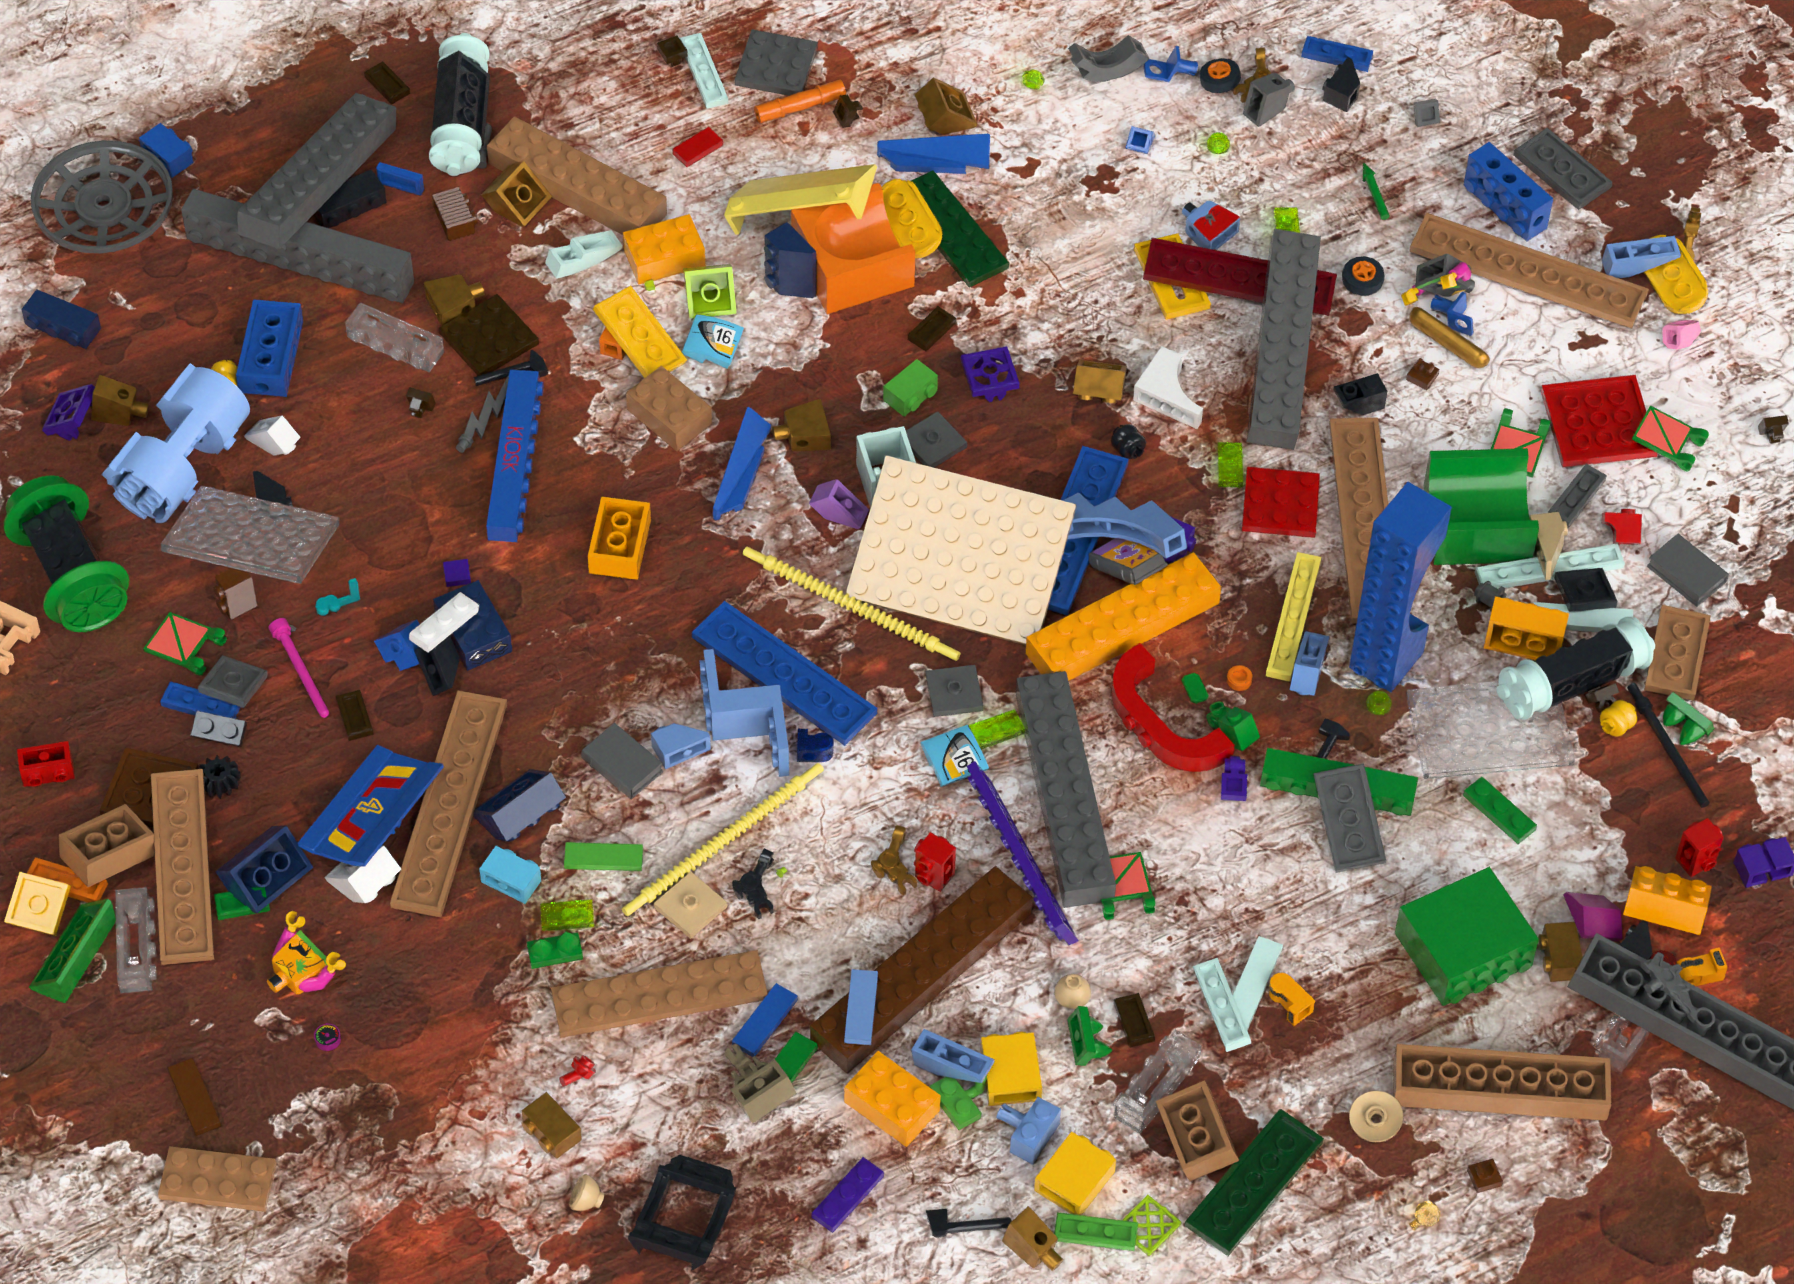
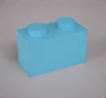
[479,846,541,904]

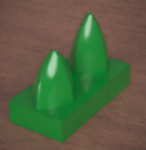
[1663,692,1714,745]
[527,931,583,969]
[1067,1006,1113,1066]

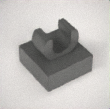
[1414,98,1440,127]

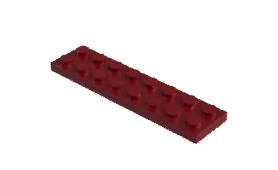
[1143,238,1337,316]

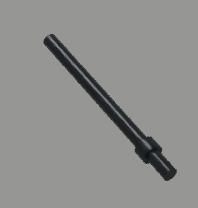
[1627,683,1710,808]

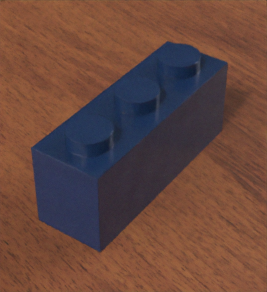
[21,289,101,349]

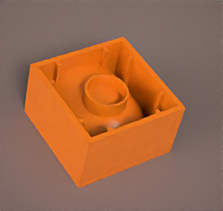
[791,183,915,314]

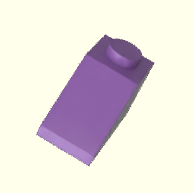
[809,479,869,529]

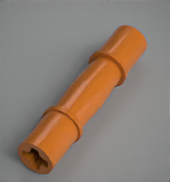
[754,79,846,124]

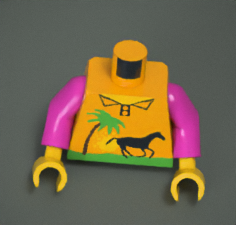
[267,911,346,994]

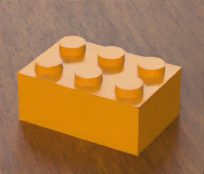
[623,214,706,285]
[588,497,651,580]
[1484,596,1569,660]
[1623,866,1712,935]
[844,1051,941,1147]

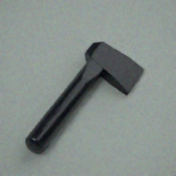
[926,1209,1012,1238]

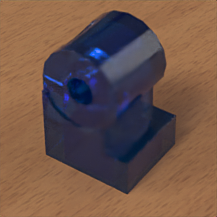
[797,728,834,762]

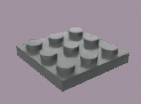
[735,29,818,96]

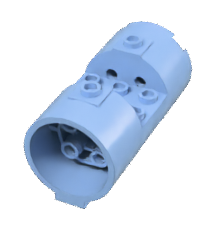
[101,363,250,523]

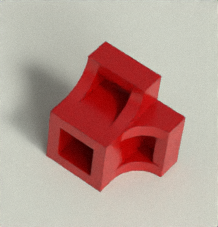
[1601,509,1642,545]

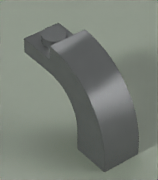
[1068,35,1149,82]

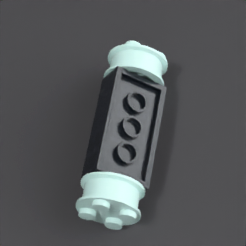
[429,33,490,176]
[1496,616,1655,720]

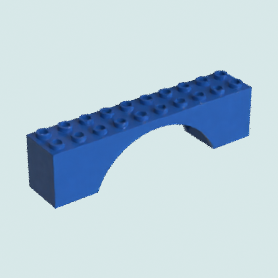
[1349,482,1452,692]

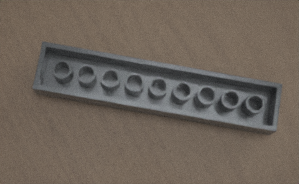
[237,93,396,249]
[181,189,414,303]
[1246,229,1321,450]
[1016,671,1116,908]
[1567,933,1794,1110]

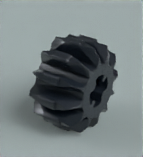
[198,755,241,799]

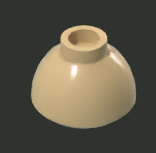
[1054,974,1091,1009]
[569,1174,604,1211]

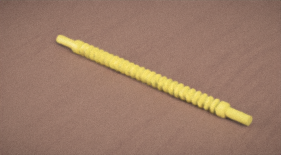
[743,546,961,661]
[622,763,824,917]

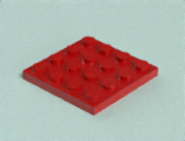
[1541,375,1658,467]

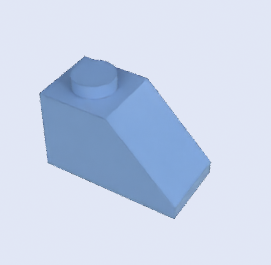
[651,723,711,769]

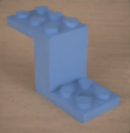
[699,649,789,777]

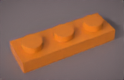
[27,857,108,903]

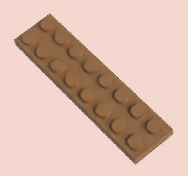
[151,769,214,965]
[551,950,768,1038]

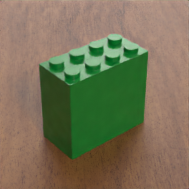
[1395,866,1539,1006]

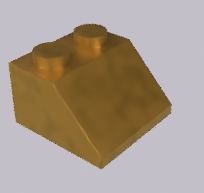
[914,77,978,135]
[481,161,552,227]
[1073,360,1127,403]

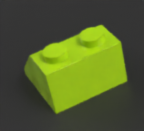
[683,264,737,319]

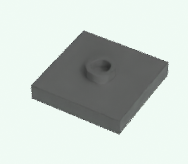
[906,412,967,468]
[198,655,267,708]
[925,665,983,717]

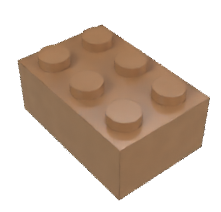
[626,366,712,451]
[59,804,154,887]
[1156,1080,1239,1182]

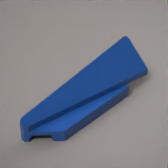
[877,133,990,174]
[713,407,771,520]

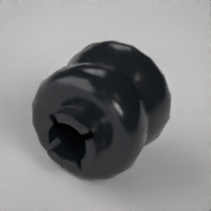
[1111,424,1146,459]

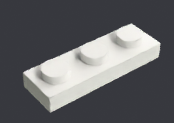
[409,592,479,652]

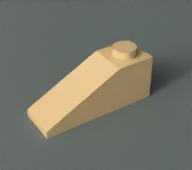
[1530,512,1568,580]

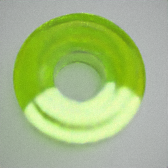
[1022,69,1045,90]
[1207,132,1230,154]
[1366,691,1392,715]

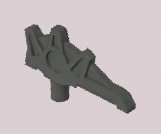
[1640,952,1697,1023]

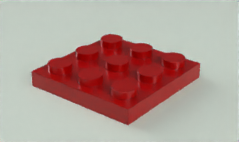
[1242,467,1320,538]

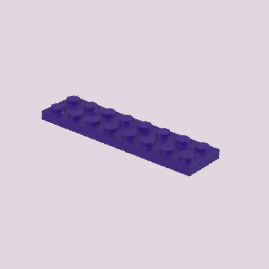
[966,761,1079,945]

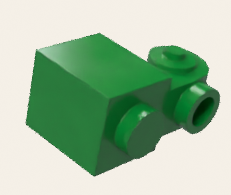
[1206,701,1260,751]

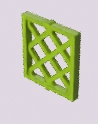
[1123,1195,1182,1256]

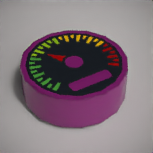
[314,1023,341,1051]

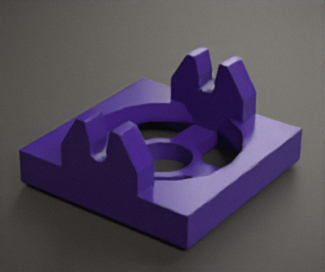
[961,346,1020,402]
[42,384,95,441]

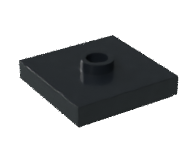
[1554,568,1618,612]

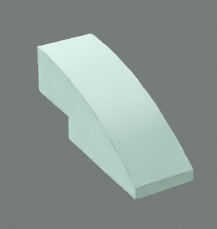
[545,230,623,279]

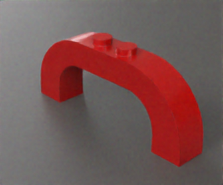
[1112,643,1235,772]

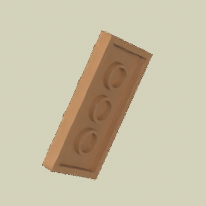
[1644,605,1711,701]
[158,1146,277,1212]

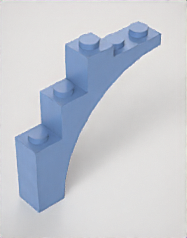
[1062,493,1187,558]

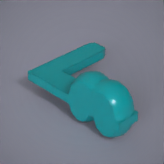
[315,578,360,616]

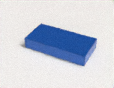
[376,162,424,195]

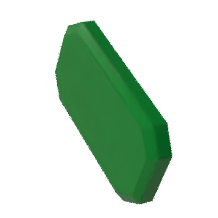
[1181,673,1209,704]

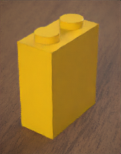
[980,1031,1042,1106]
[1034,1131,1116,1215]

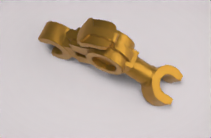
[1233,47,1271,103]
[1683,207,1701,261]
[871,825,917,895]

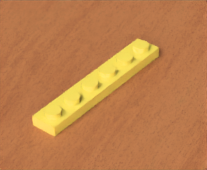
[1266,552,1321,682]

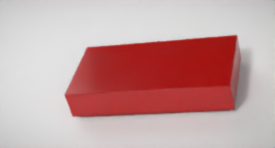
[672,127,723,167]

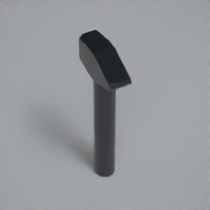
[473,350,548,386]
[1316,718,1350,759]

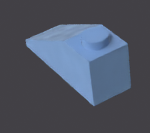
[1602,236,1681,278]
[1290,631,1329,695]
[911,1029,995,1083]

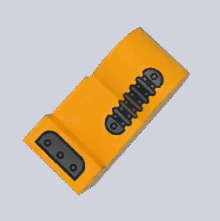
[1674,947,1727,986]
[1269,973,1315,1026]

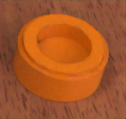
[1227,665,1252,691]

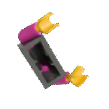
[1401,254,1475,306]

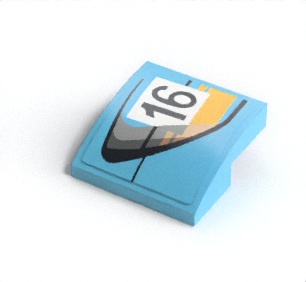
[682,315,744,369]
[920,725,989,787]

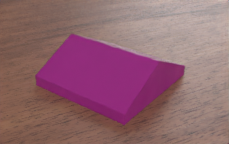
[1563,892,1622,941]

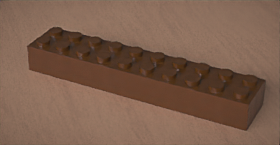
[810,866,1033,1074]

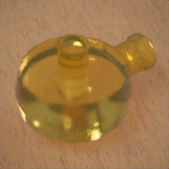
[1409,1201,1440,1231]

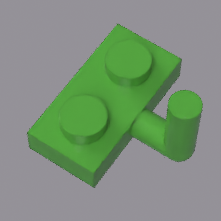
[929,1076,987,1130]

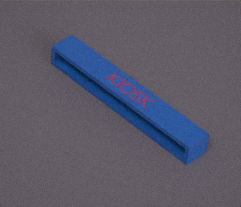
[486,370,544,542]

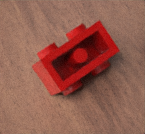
[17,741,75,787]
[1675,818,1724,877]
[914,832,956,892]

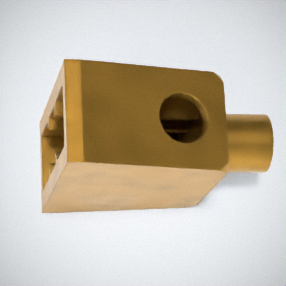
[424,275,485,326]
[91,375,149,426]
[772,399,831,451]
[1002,1206,1064,1271]

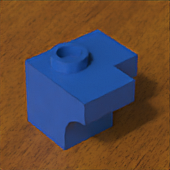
[374,620,420,671]

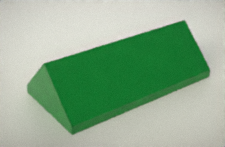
[29,899,117,1003]

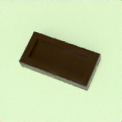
[364,61,410,105]
[908,306,956,351]
[336,690,373,741]
[1113,993,1155,1048]

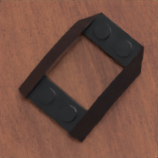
[628,1155,736,1271]

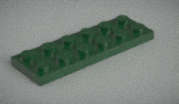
[911,170,1009,288]
[1185,1109,1324,1257]

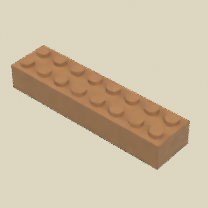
[487,116,667,235]
[1393,1044,1611,1121]

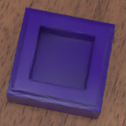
[443,559,471,587]

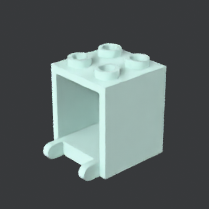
[856,426,916,508]

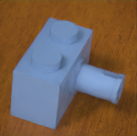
[996,1097,1061,1165]

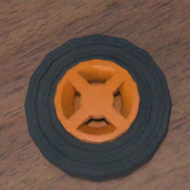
[1199,58,1241,93]
[1342,256,1385,296]

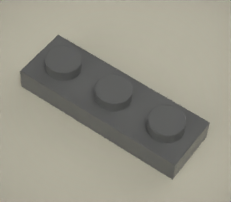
[1548,464,1607,529]

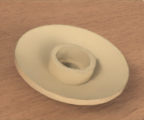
[1349,1091,1403,1142]

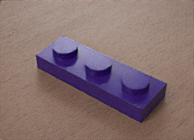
[812,1157,884,1233]

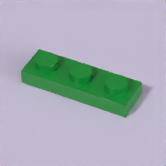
[1463,776,1537,844]

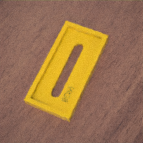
[1134,233,1211,320]

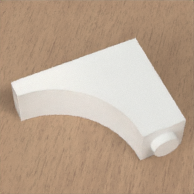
[1133,346,1203,429]

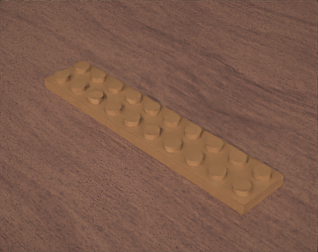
[1409,213,1649,328]
[1329,417,1388,623]
[390,691,507,917]

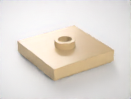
[654,872,728,939]

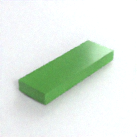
[564,842,643,871]
[1054,1212,1138,1251]

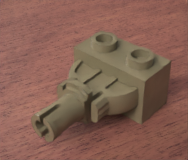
[724,1044,797,1124]

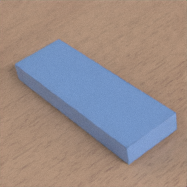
[844,969,878,1045]

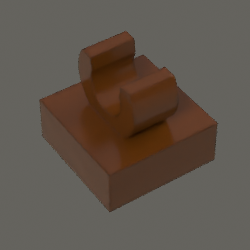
[1406,358,1440,391]
[1467,1159,1503,1193]

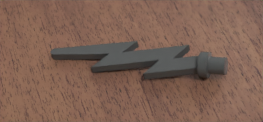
[456,376,509,453]

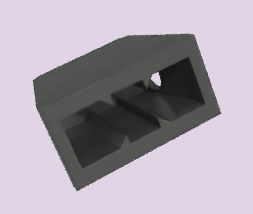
[1243,73,1295,127]

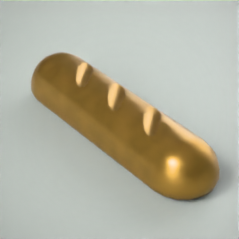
[1409,307,1490,368]

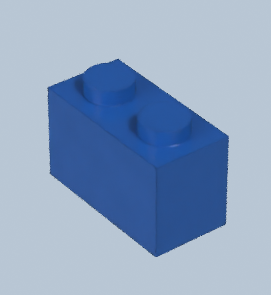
[139,123,193,178]

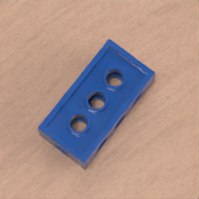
[1463,142,1553,242]
[236,300,303,397]

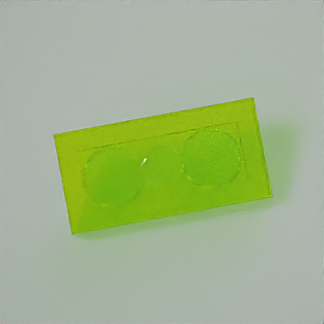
[1273,207,1300,233]
[1217,442,1243,488]
[968,709,1025,749]
[540,899,594,931]

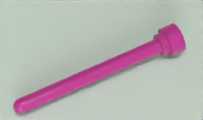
[269,618,329,718]

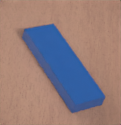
[1301,36,1374,72]
[160,681,241,719]
[732,983,798,1057]

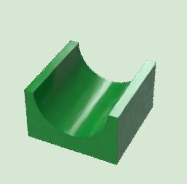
[1423,448,1539,565]

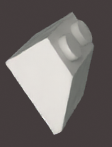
[324,845,401,903]

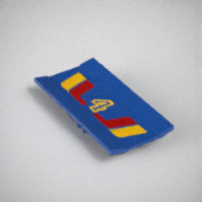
[298,745,444,867]

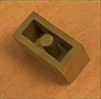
[1538,922,1583,982]
[521,1092,582,1159]

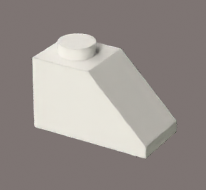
[244,415,301,456]

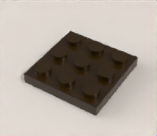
[439,294,539,376]

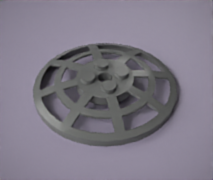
[31,140,173,253]

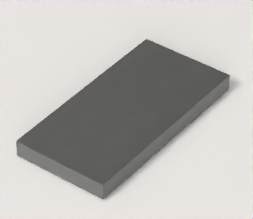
[1513,128,1613,210]
[1313,763,1386,873]

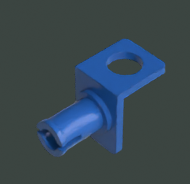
[1144,46,1198,82]
[1431,291,1474,336]

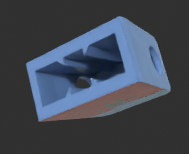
[1182,201,1240,250]

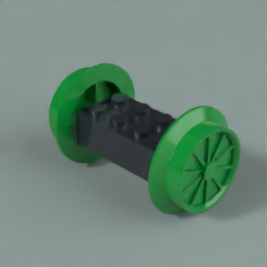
[4,475,129,632]

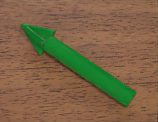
[1363,163,1390,220]

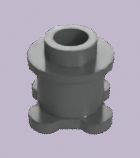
[1474,581,1507,612]

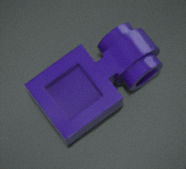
[1221,756,1248,801]

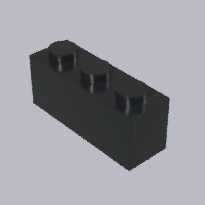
[313,169,387,228]

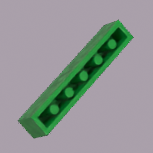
[1260,748,1418,816]

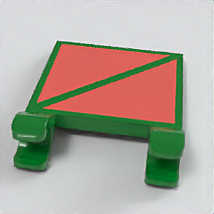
[1632,405,1709,472]
[1491,408,1551,478]
[143,612,227,676]
[1101,852,1156,920]

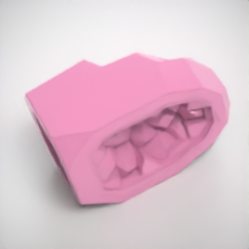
[1663,320,1701,349]

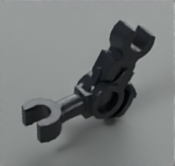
[732,848,774,919]

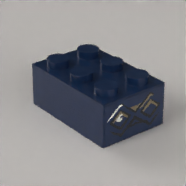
[433,580,512,671]

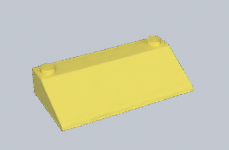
[724,164,877,235]

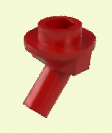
[559,1055,596,1087]

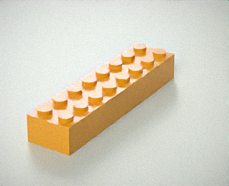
[1026,552,1221,681]

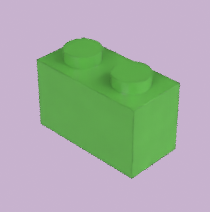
[883,359,938,417]

